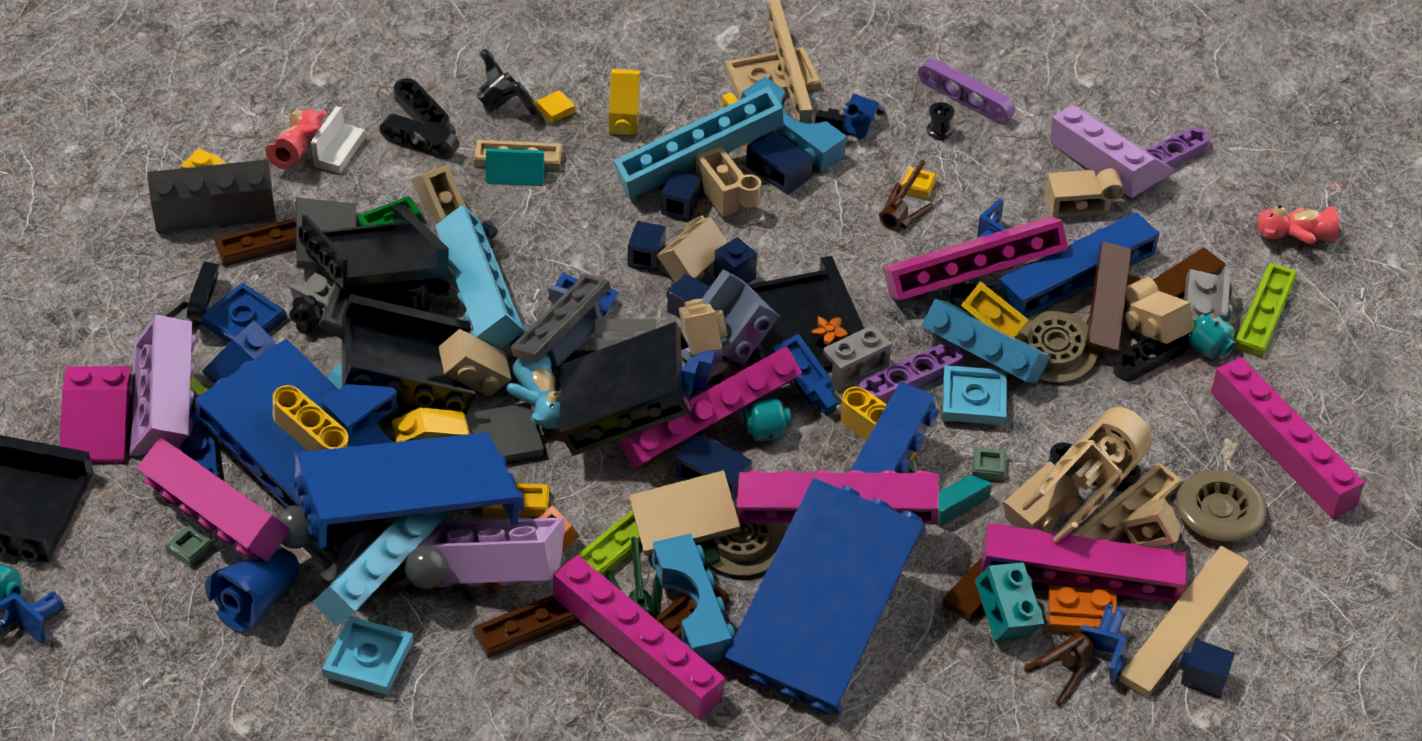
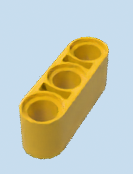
[272,385,349,451]
[841,387,916,461]

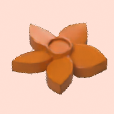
[810,316,848,346]

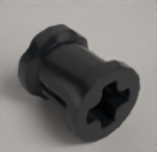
[927,102,954,140]

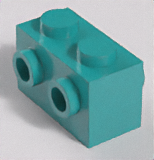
[974,562,1044,642]

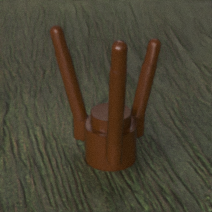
[878,160,934,230]
[1024,632,1094,706]

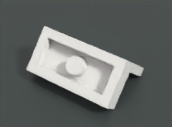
[311,106,366,174]

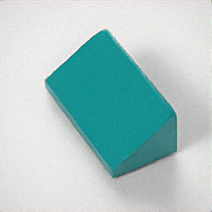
[485,148,545,186]
[937,475,992,526]

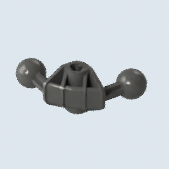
[276,506,448,599]

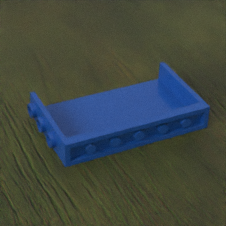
[195,338,392,539]
[294,432,524,548]
[725,477,927,715]

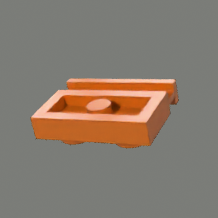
[1048,585,1117,634]

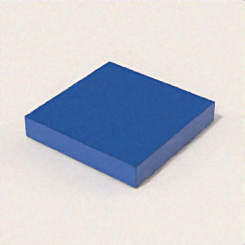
[199,283,287,343]

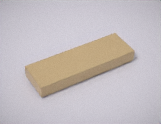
[473,140,562,171]

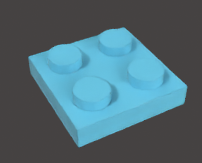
[942,365,1007,425]
[322,616,414,695]

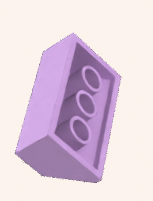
[1051,105,1173,198]
[129,314,196,456]
[418,518,565,588]

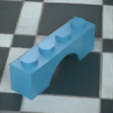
[741,76,847,173]
[922,299,1051,384]
[653,533,735,664]

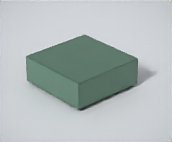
[972,447,1006,482]
[166,525,214,568]

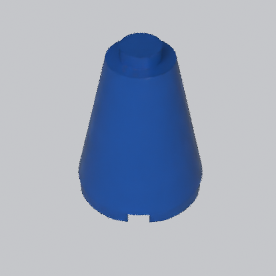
[205,548,299,631]

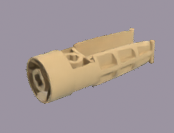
[1022,407,1152,543]

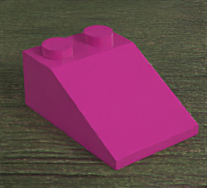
[60,366,133,464]

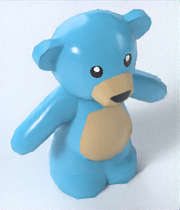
[507,354,560,429]

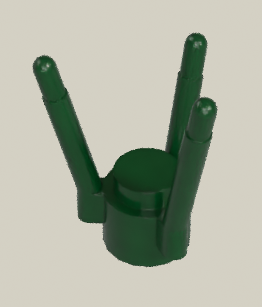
[606,536,661,618]

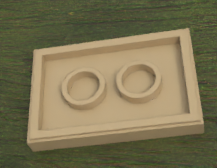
[724,47,821,100]
[629,470,741,557]

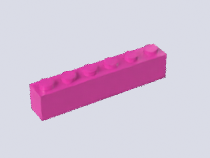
[883,216,1069,300]
[619,346,802,469]
[1211,357,1365,519]
[137,437,289,562]
[737,470,939,524]
[981,523,1186,603]
[553,555,725,720]

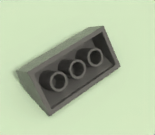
[147,159,276,232]

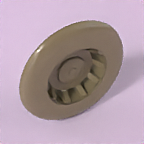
[1015,311,1099,383]
[1176,470,1267,542]
[696,503,786,576]

